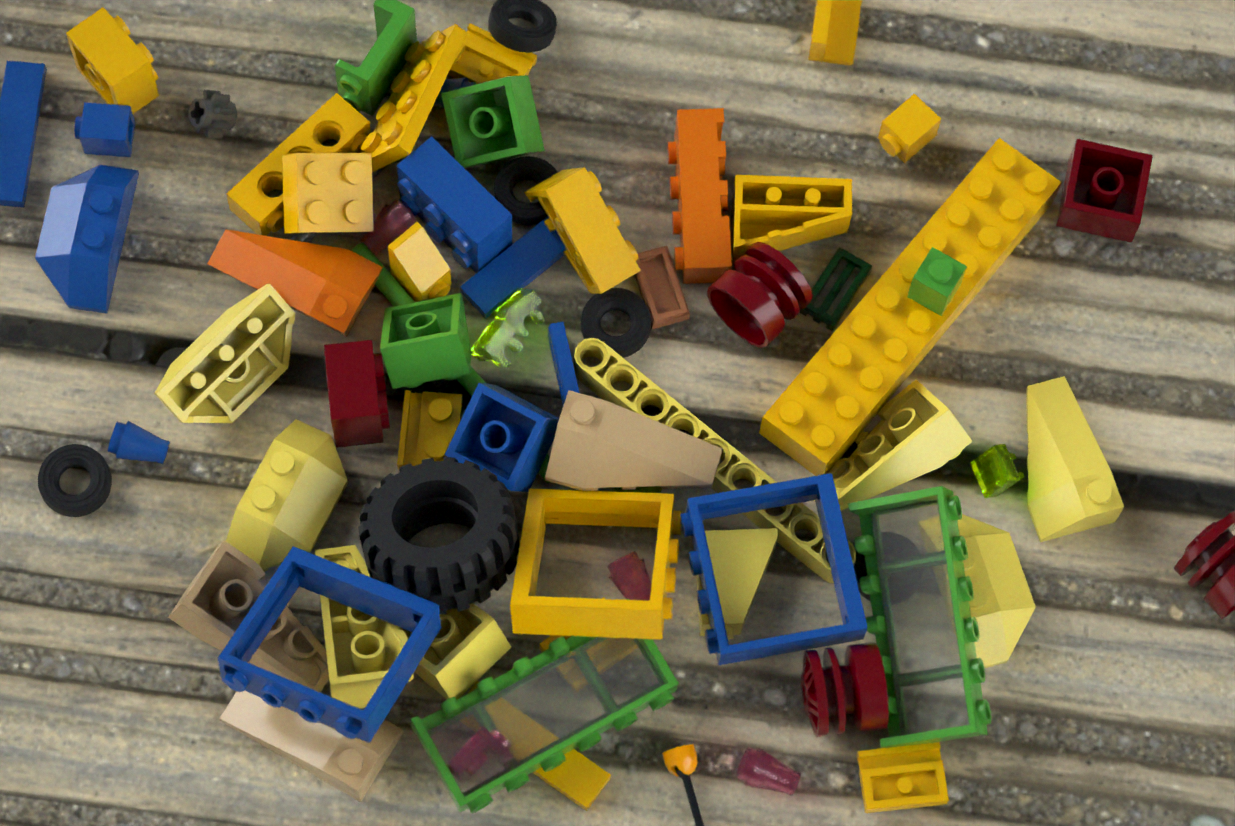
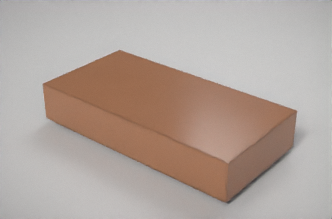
[634,246,690,329]

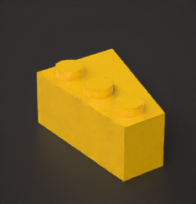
[524,167,641,294]
[731,175,852,264]

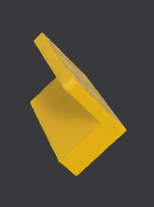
[808,0,862,66]

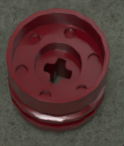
[707,242,813,348]
[1174,511,1235,619]
[801,642,889,737]

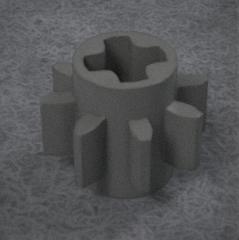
[189,90,237,139]

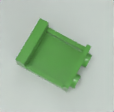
[334,0,417,116]

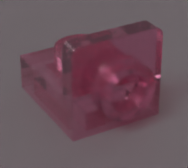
[447,726,513,779]

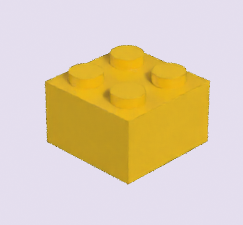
[66,7,159,114]
[282,153,374,234]

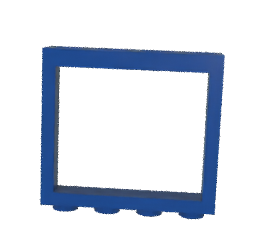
[680,473,868,666]
[218,546,441,743]

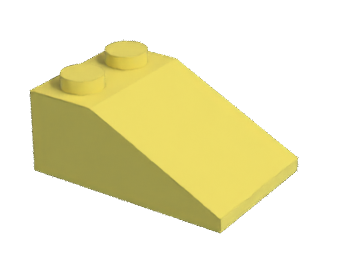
[400,603,511,700]

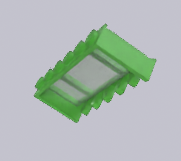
[848,486,991,748]
[411,598,679,813]

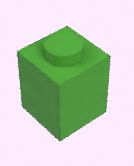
[907,247,967,316]

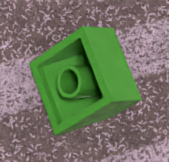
[441,75,545,168]
[380,293,471,389]

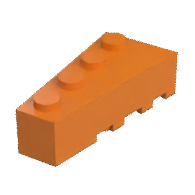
[667,108,732,284]

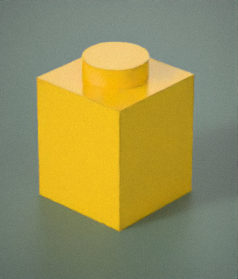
[878,94,941,163]

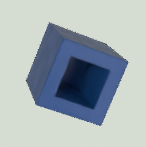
[74,102,135,157]

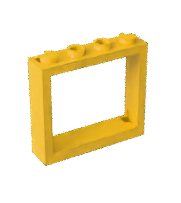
[510,488,682,640]

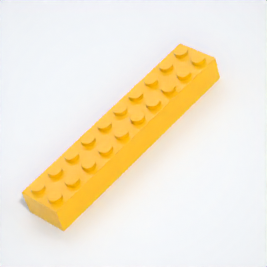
[759,138,1061,476]

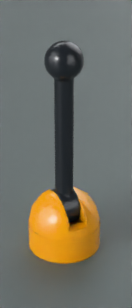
[662,744,704,826]

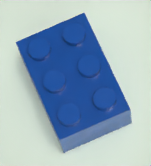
[397,136,513,273]

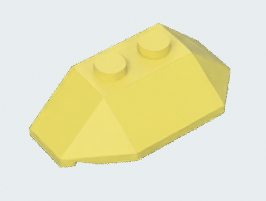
[154,284,296,423]
[226,419,348,572]
[918,514,1036,669]

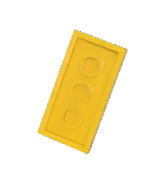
[361,24,467,172]

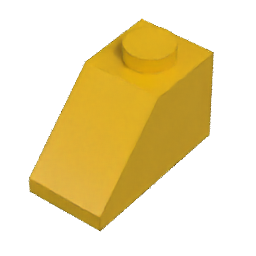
[388,222,452,302]

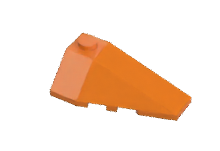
[207,229,383,337]

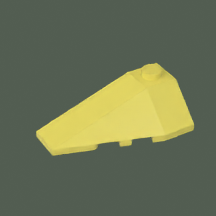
[1026,376,1124,542]
[813,380,972,511]
[315,545,414,709]

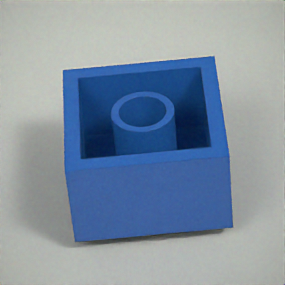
[445,383,560,492]

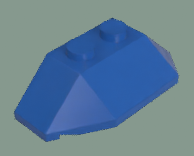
[35,165,139,314]

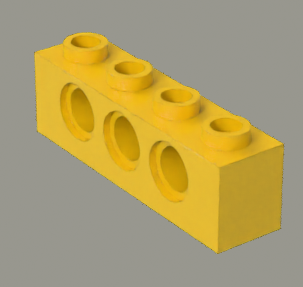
[226,93,371,236]

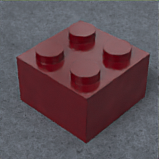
[1056,139,1153,243]
[324,340,390,448]

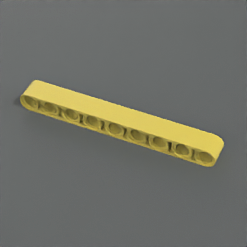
[574,338,856,583]

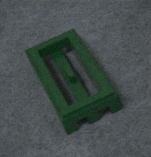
[799,247,873,332]

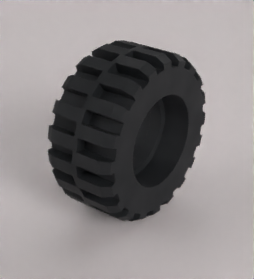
[358,457,520,614]

